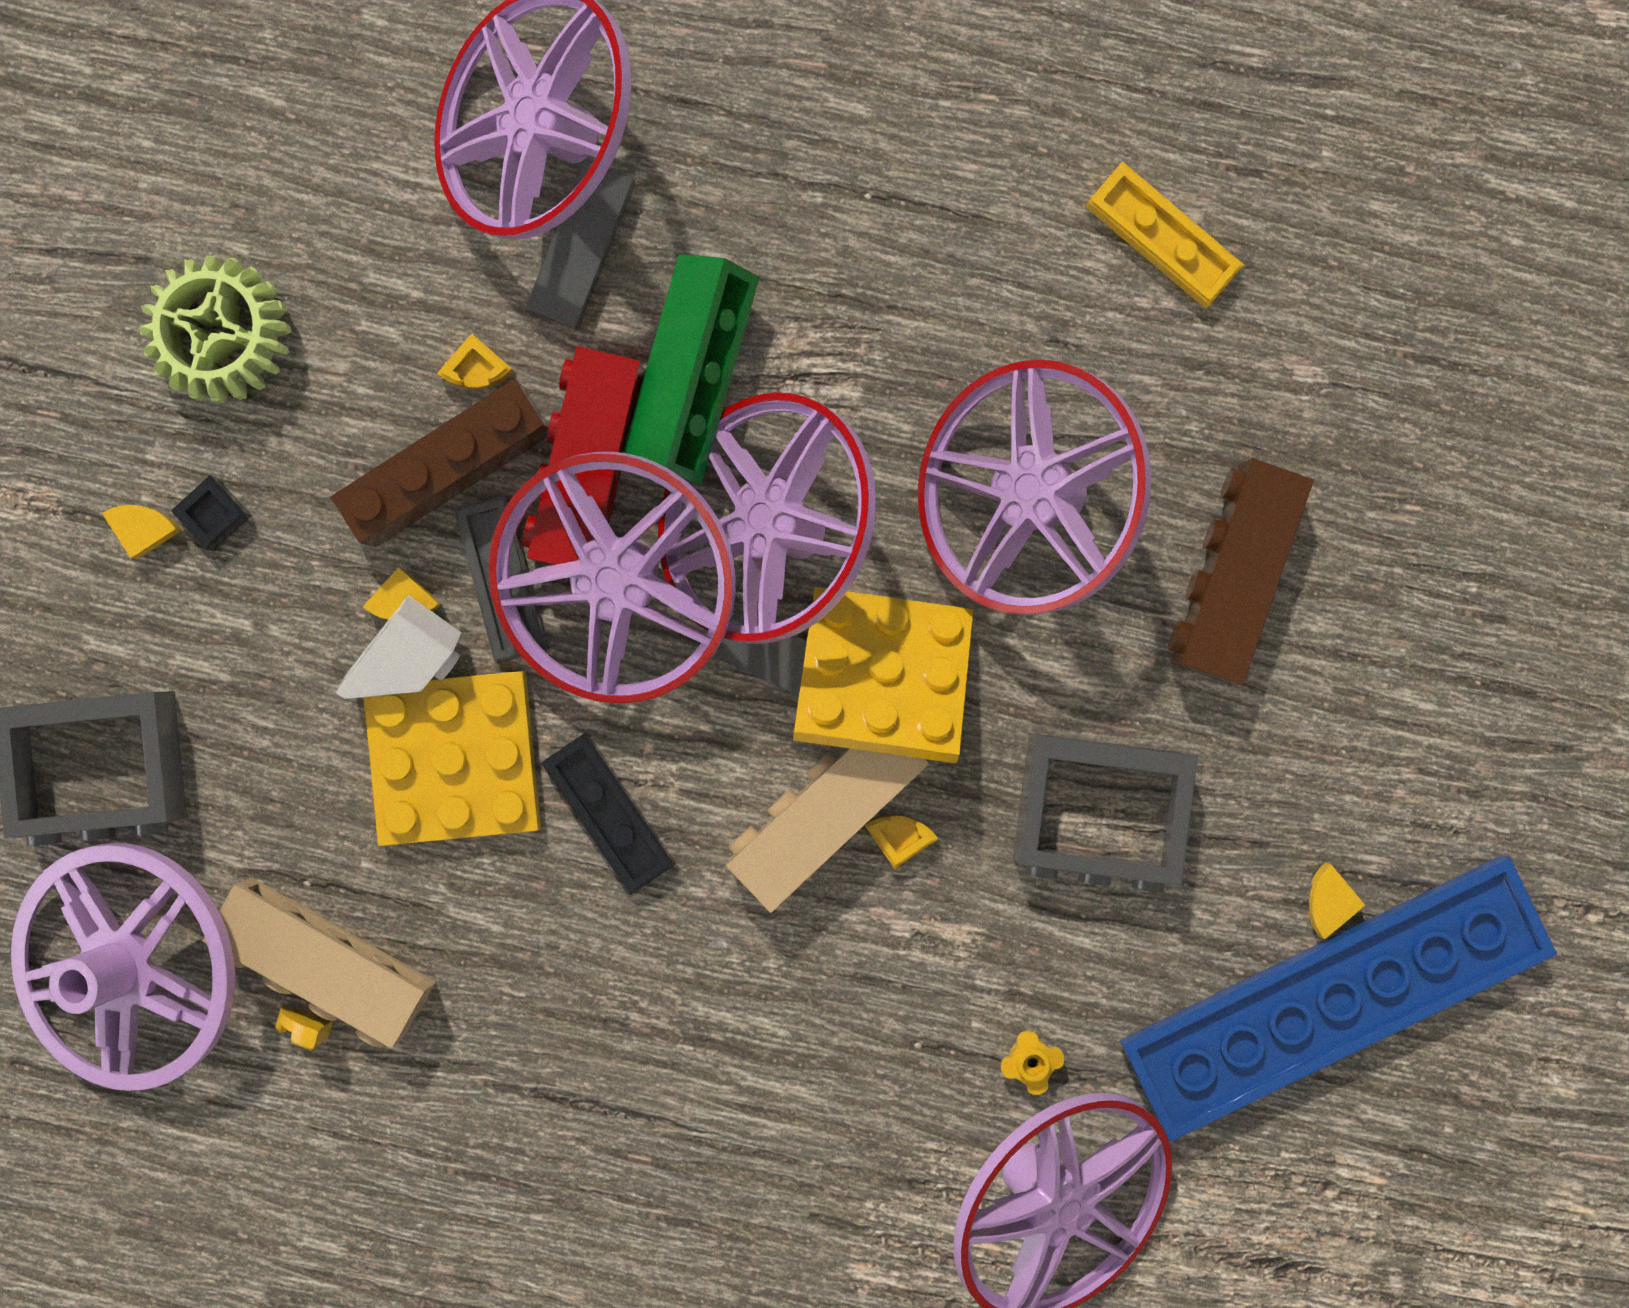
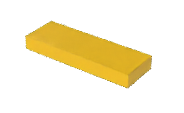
[1085,161,1244,309]

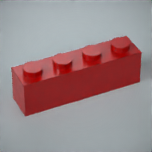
[522,346,645,565]

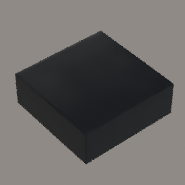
[171,475,252,551]

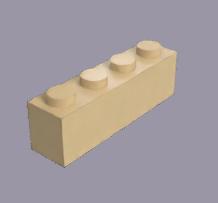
[726,748,929,913]
[202,878,436,1049]

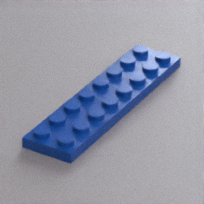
[1119,855,1557,1142]

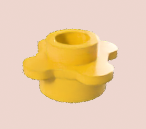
[1001,1030,1064,1095]

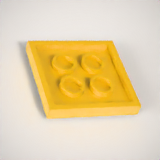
[793,587,973,764]
[364,671,541,846]

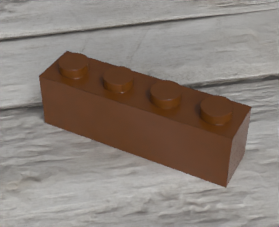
[330,379,549,547]
[1168,458,1314,685]

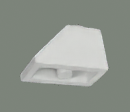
[336,595,461,699]

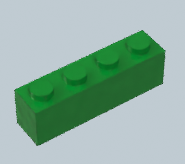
[622,254,760,485]

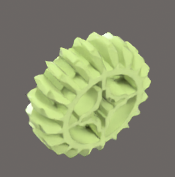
[138,255,292,403]

